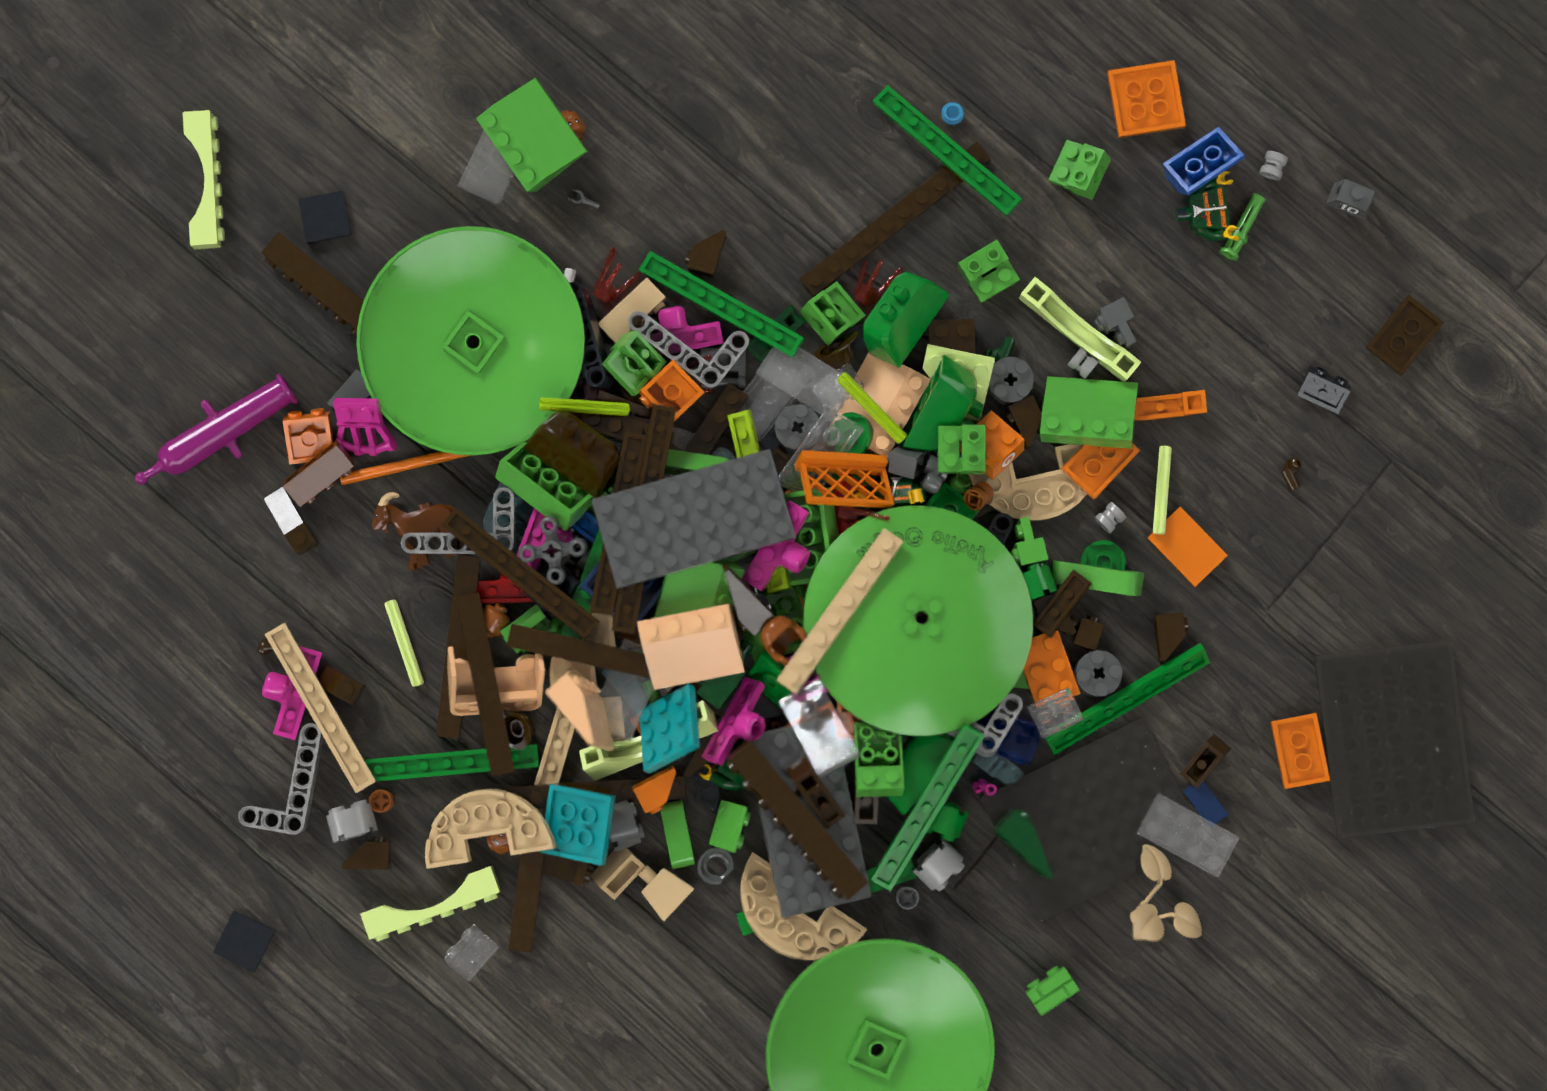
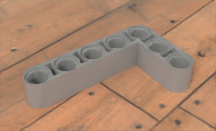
[628,311,749,389]
[401,487,516,554]
[946,694,1023,757]
[238,723,324,834]

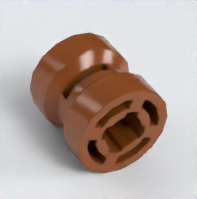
[964,481,994,511]
[369,790,394,813]

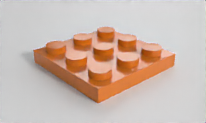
[1107,60,1186,138]

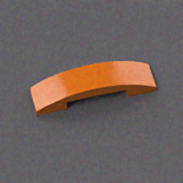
[1135,390,1207,421]

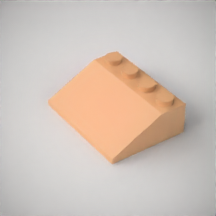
[828,353,931,457]
[637,604,745,690]
[546,673,615,752]

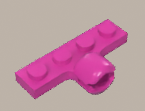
[650,306,723,356]
[742,500,810,592]
[517,508,573,571]
[262,646,322,740]
[702,677,765,766]

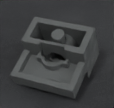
[1094,297,1136,350]

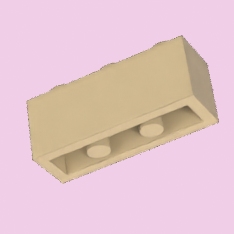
[598,278,666,344]

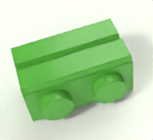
[1025,966,1080,1016]

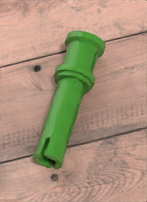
[1219,193,1265,261]

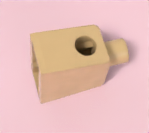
[638,865,695,921]

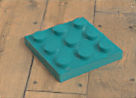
[639,683,700,773]
[540,784,615,865]

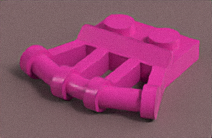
[333,398,397,456]

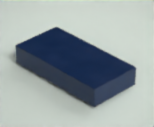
[1182,782,1228,828]

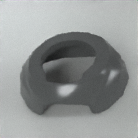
[697,847,734,885]

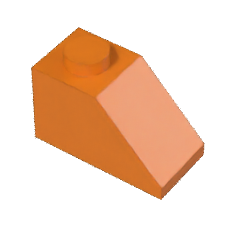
[632,765,676,814]

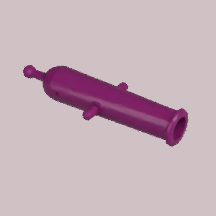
[135,373,298,485]

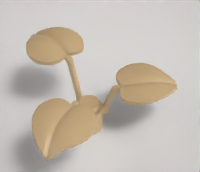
[1130,845,1202,941]

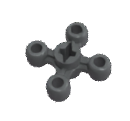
[918,451,948,496]
[518,516,588,585]

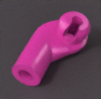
[972,779,997,796]

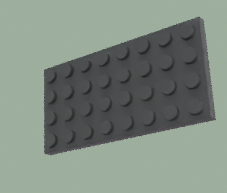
[592,449,796,589]
[743,717,871,918]

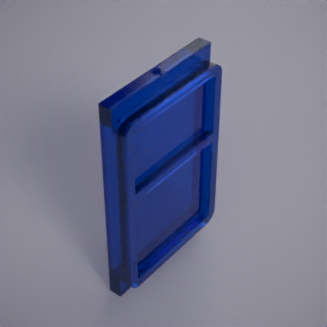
[975,708,1045,765]

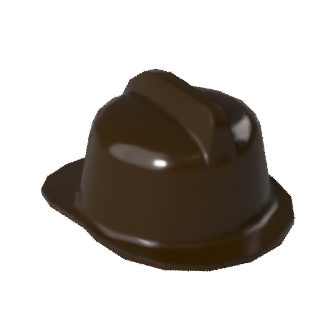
[813,331,859,370]
[502,708,536,750]

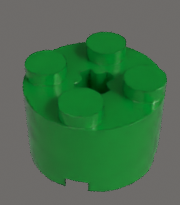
[1021,562,1058,602]
[927,800,969,842]

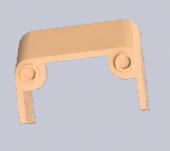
[447,647,545,716]

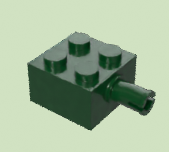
[697,638,755,709]

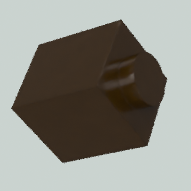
[1072,615,1104,651]

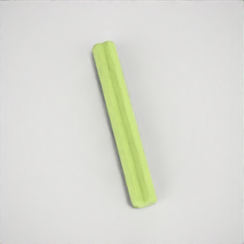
[1153,446,1172,535]
[385,600,424,687]

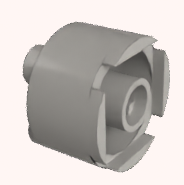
[326,800,378,843]
[911,838,965,891]

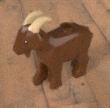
[372,492,464,571]

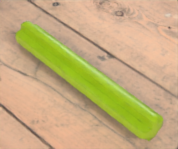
[837,372,907,443]
[539,397,630,416]

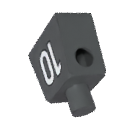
[1326,179,1375,220]

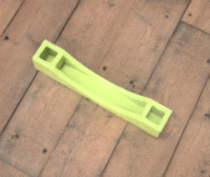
[183,110,225,249]
[1019,277,1141,382]
[579,701,718,781]
[360,866,502,942]

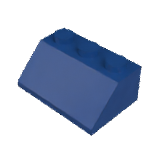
[1163,127,1245,195]

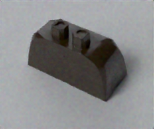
[525,411,620,498]

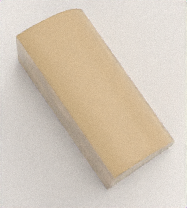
[591,848,646,900]

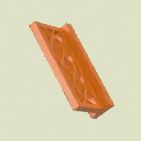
[794,450,894,508]

